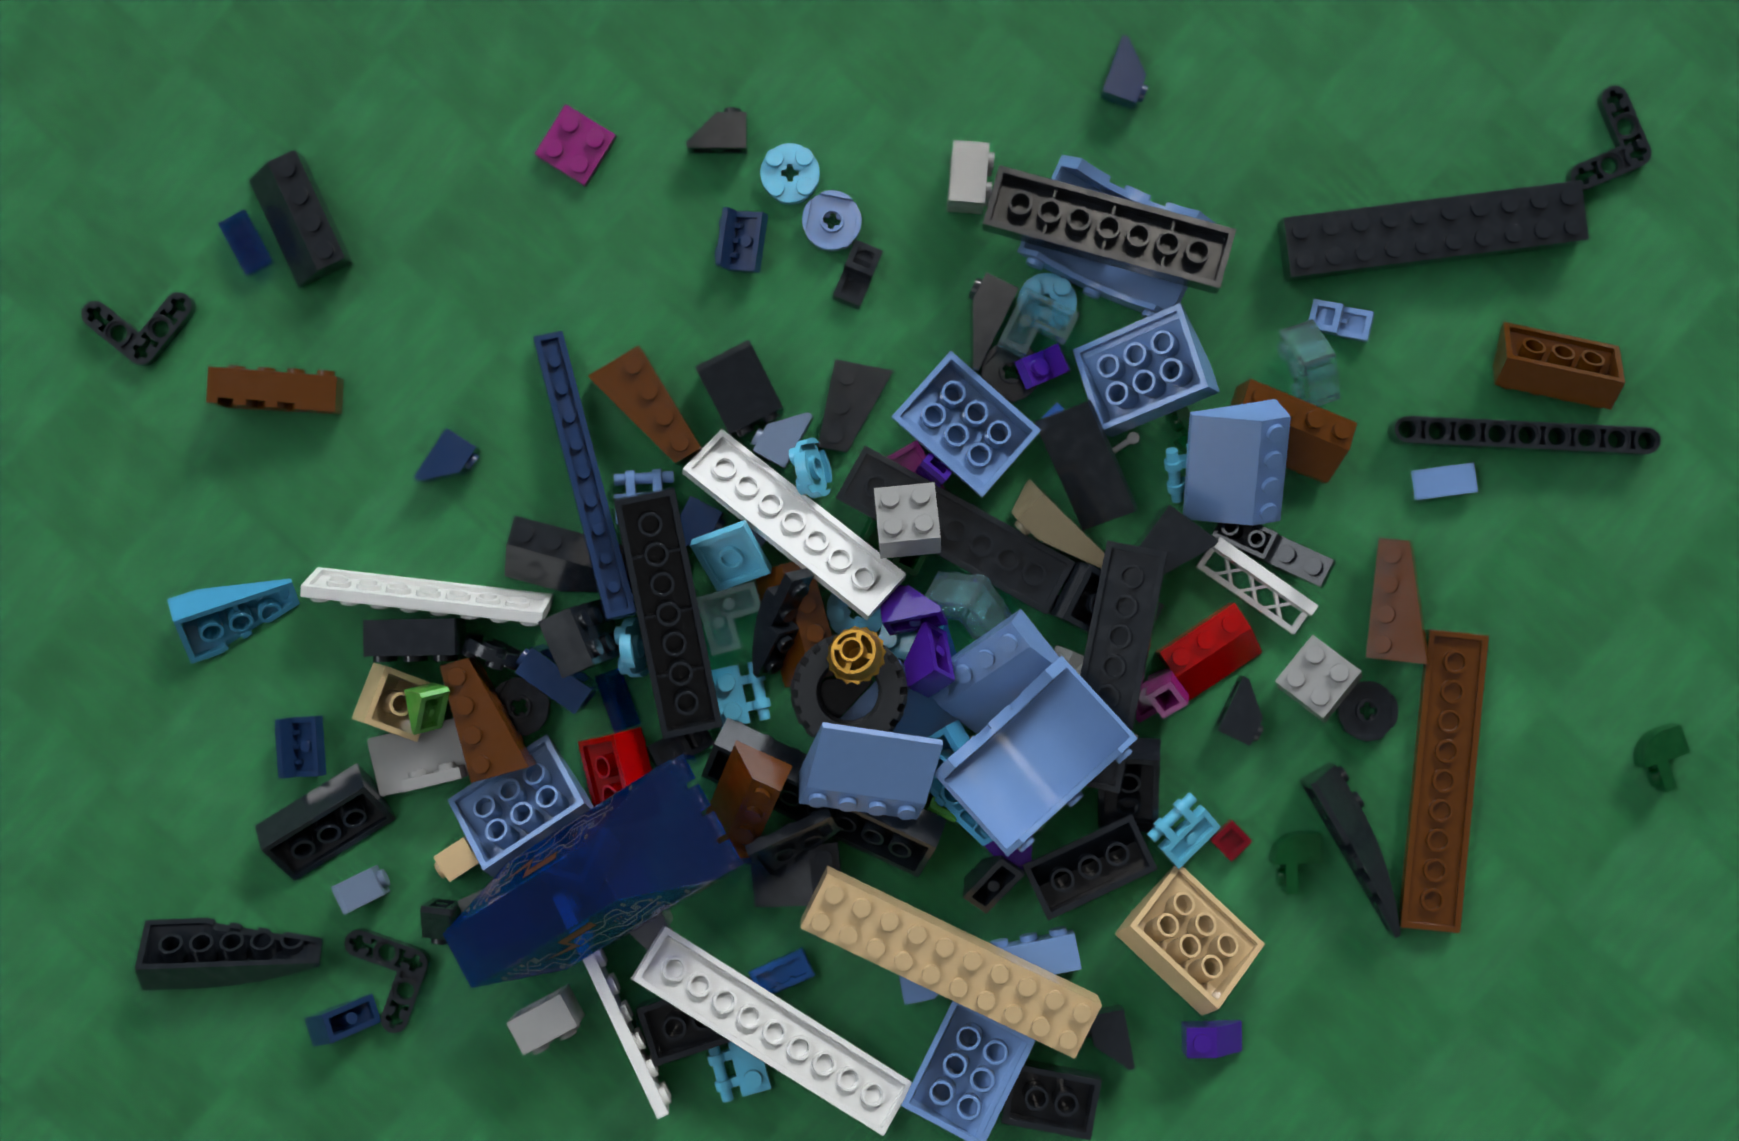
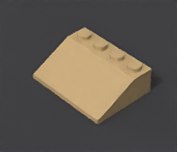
[1114,865,1265,1016]

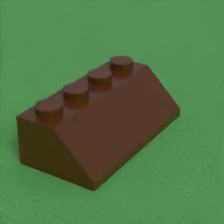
[1493,322,1625,410]
[1230,378,1357,484]
[755,562,835,688]
[704,740,792,863]

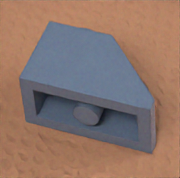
[751,412,814,469]
[331,864,390,915]

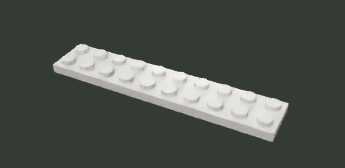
[631,926,912,1136]

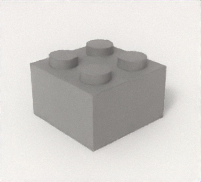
[946,140,995,214]
[874,482,941,559]
[1275,635,1362,723]
[506,984,585,1056]

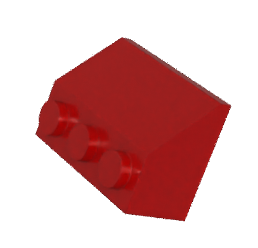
[1155,603,1262,701]
[578,727,662,827]

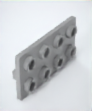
[367,718,469,797]

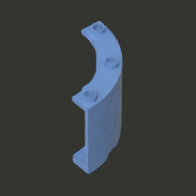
[1017,155,1215,318]
[934,656,1138,856]

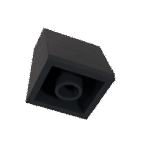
[695,339,784,438]
[1134,505,1218,574]

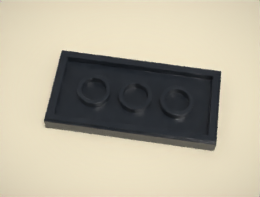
[1035,399,1138,530]

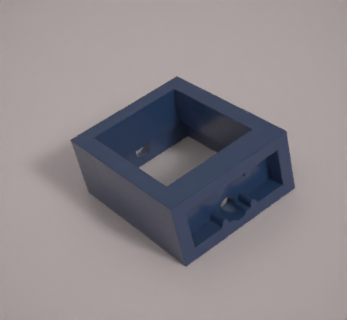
[515,644,601,714]

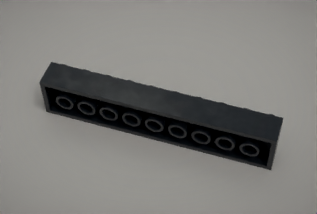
[1277,180,1589,282]

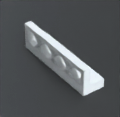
[1195,537,1319,635]

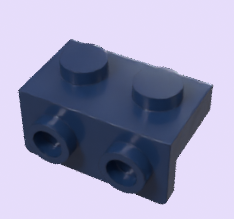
[714,207,768,273]
[275,715,327,779]

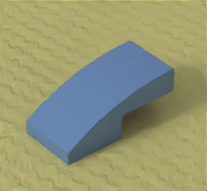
[1307,299,1375,343]
[1411,462,1478,500]

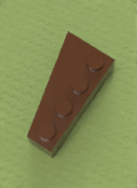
[588,345,702,465]
[206,365,344,415]
[1366,538,1430,665]
[440,658,537,783]

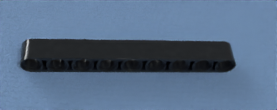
[1387,416,1661,456]

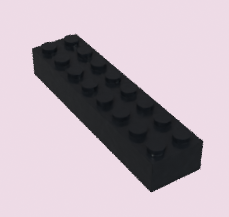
[983,165,1237,294]
[613,487,723,739]
[701,717,947,878]

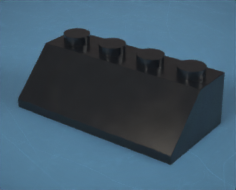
[249,149,354,288]
[255,763,396,881]
[1022,814,1158,921]

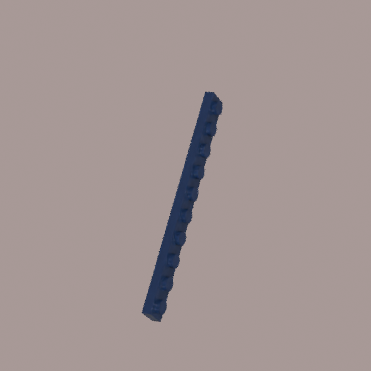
[533,331,636,622]

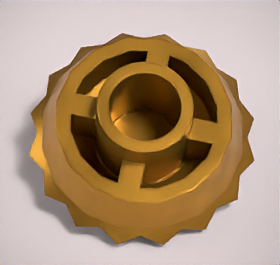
[826,626,886,685]

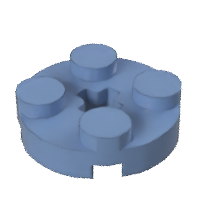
[802,190,862,251]

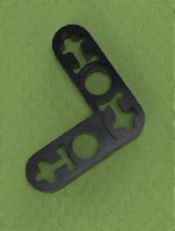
[1566,85,1652,191]
[81,292,196,366]
[344,928,431,1033]

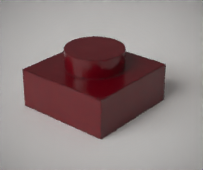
[1209,819,1253,862]

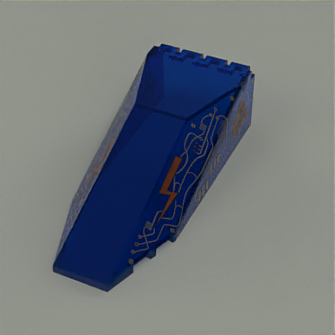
[443,754,753,988]

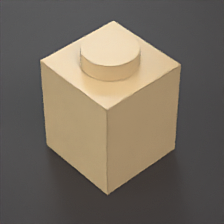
[433,836,479,882]

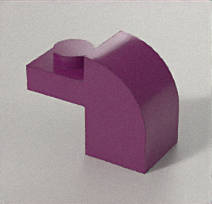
[1136,669,1189,723]

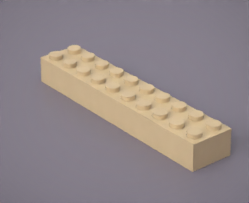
[800,865,1102,1059]

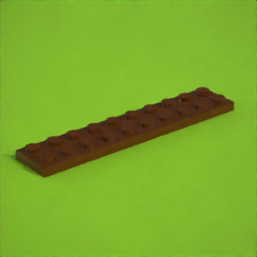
[1398,629,1489,933]

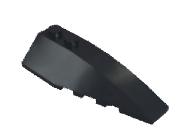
[504,515,692,593]
[1299,762,1401,939]
[134,918,324,991]

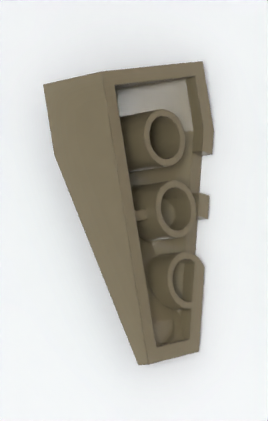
[1011,479,1105,569]

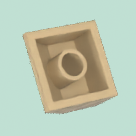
[351,663,430,742]

